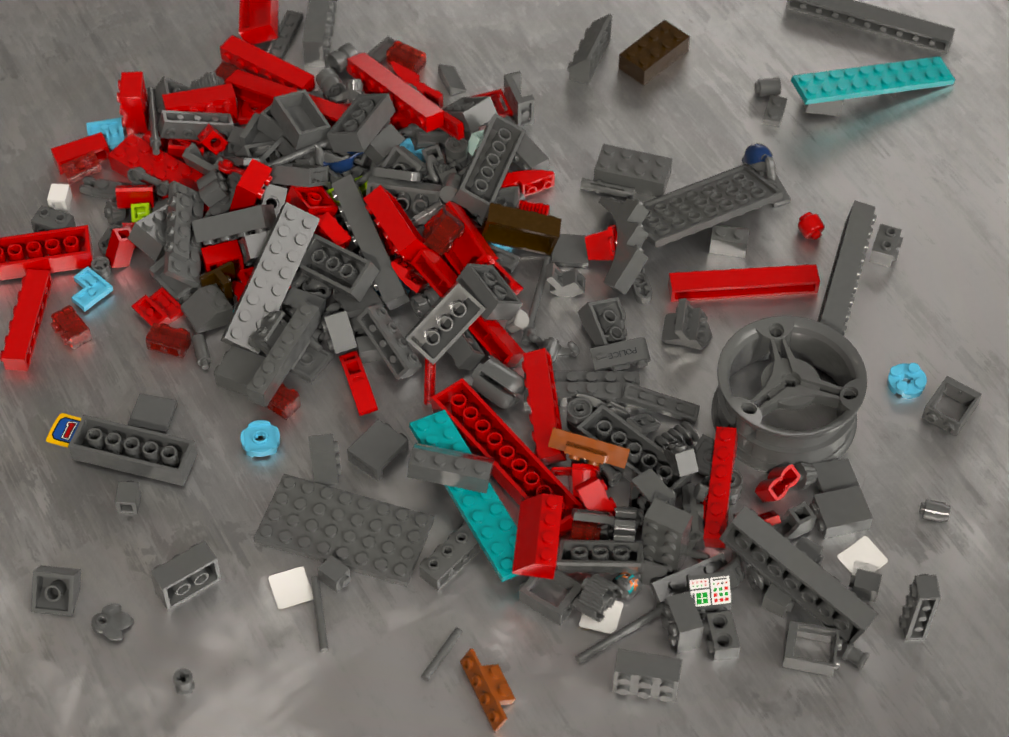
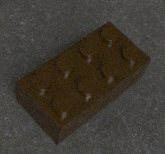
[618,20,690,86]
[481,203,562,256]

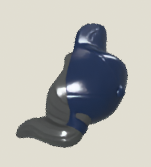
[742,143,776,181]
[314,144,364,174]

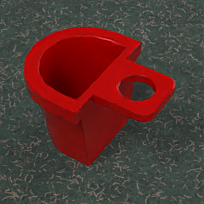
[584,225,617,261]
[550,464,600,504]

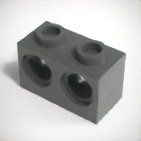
[702,610,740,661]

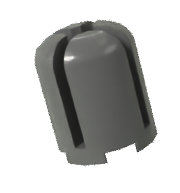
[470,356,525,409]

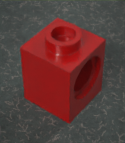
[197,124,228,155]

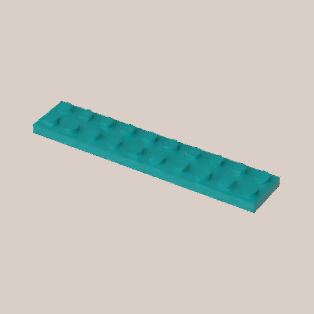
[791,56,956,105]
[409,410,518,582]

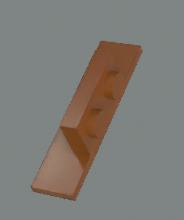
[548,427,630,469]
[460,649,516,732]

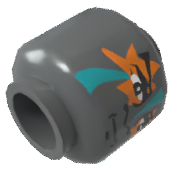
[612,573,642,600]

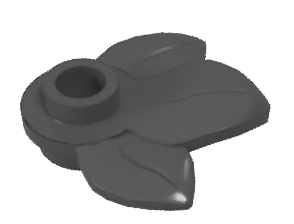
[91,604,134,641]

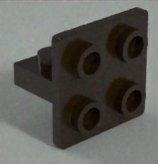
[199,261,237,306]

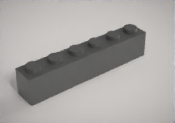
[246,301,322,407]

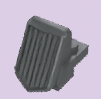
[662,298,713,350]

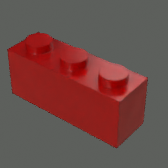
[51,132,110,175]

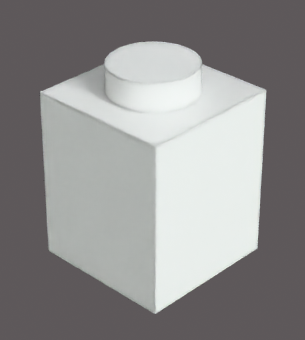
[47,184,72,213]

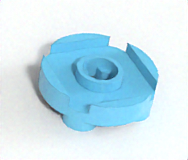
[887,363,927,399]
[240,420,280,457]

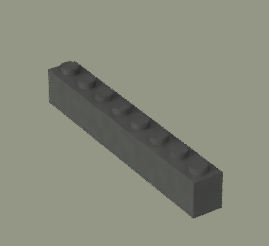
[331,174,411,311]

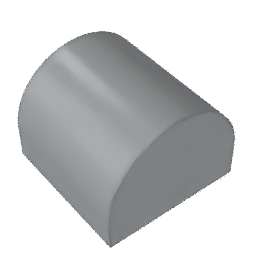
[505,309,529,333]

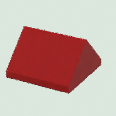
[167,139,204,163]
[115,184,154,209]

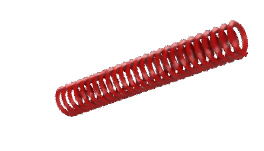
[424,358,436,405]

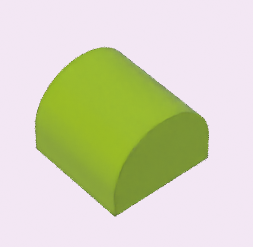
[131,203,152,222]

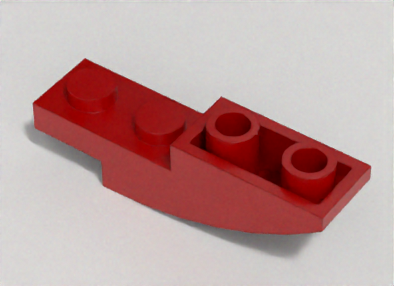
[391,61,443,108]
[500,170,555,196]
[339,350,378,416]

